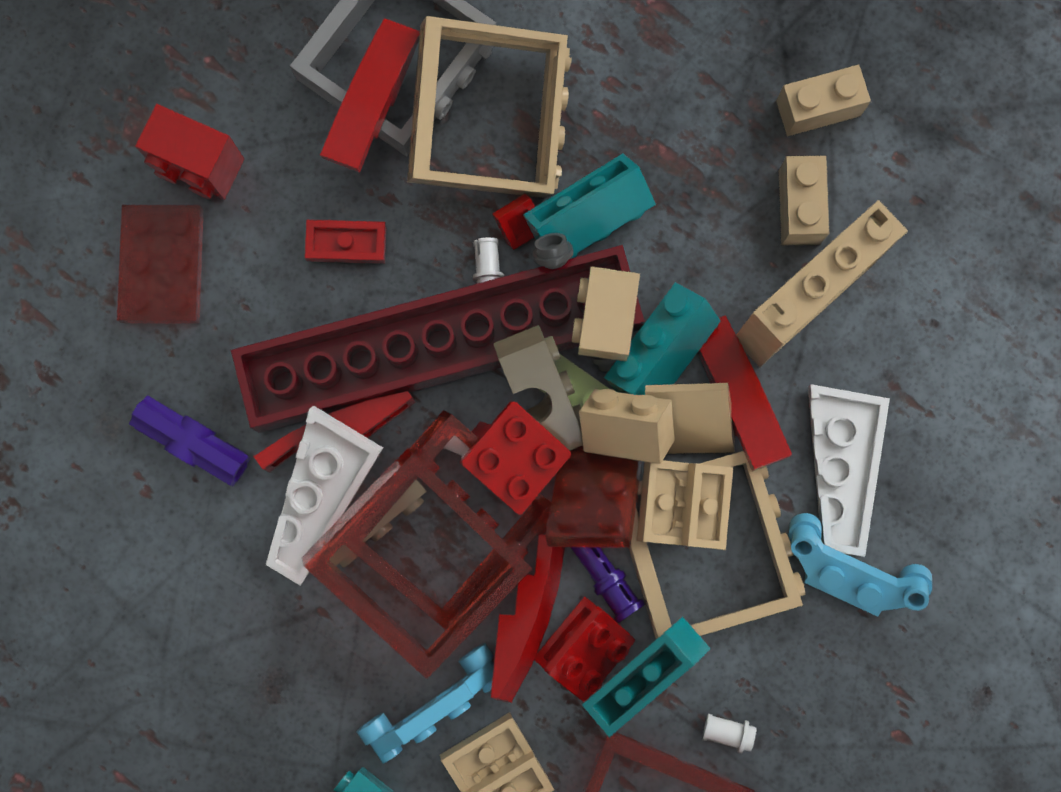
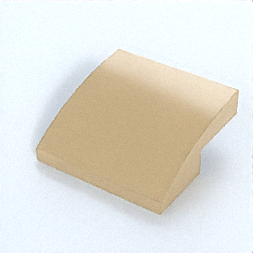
[645,383,735,454]
[637,460,733,550]
[440,712,554,792]

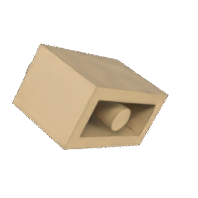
[776,65,871,136]
[779,156,829,245]
[572,267,640,361]
[579,389,675,464]

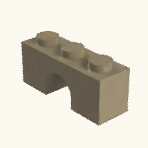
[493,325,583,450]

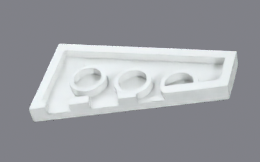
[808,384,890,557]
[266,406,383,586]

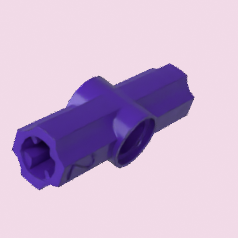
[129,395,251,487]

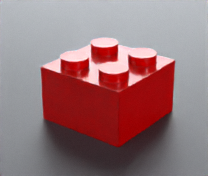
[135,103,245,200]

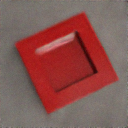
[492,194,535,250]

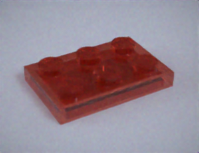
[117,205,203,323]
[545,445,642,548]

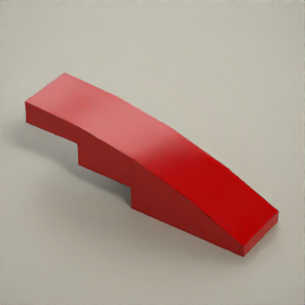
[320,18,420,172]
[698,315,792,472]
[253,391,416,473]
[491,535,566,703]

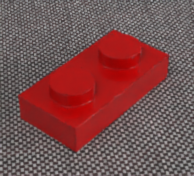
[305,220,387,264]

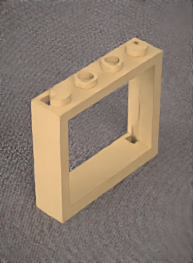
[407,16,572,198]
[736,200,908,367]
[612,451,805,639]

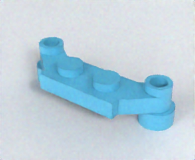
[788,513,933,617]
[356,643,494,763]

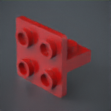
[460,401,571,515]
[534,596,635,702]

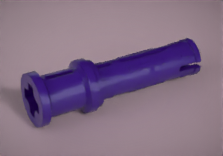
[552,506,646,623]

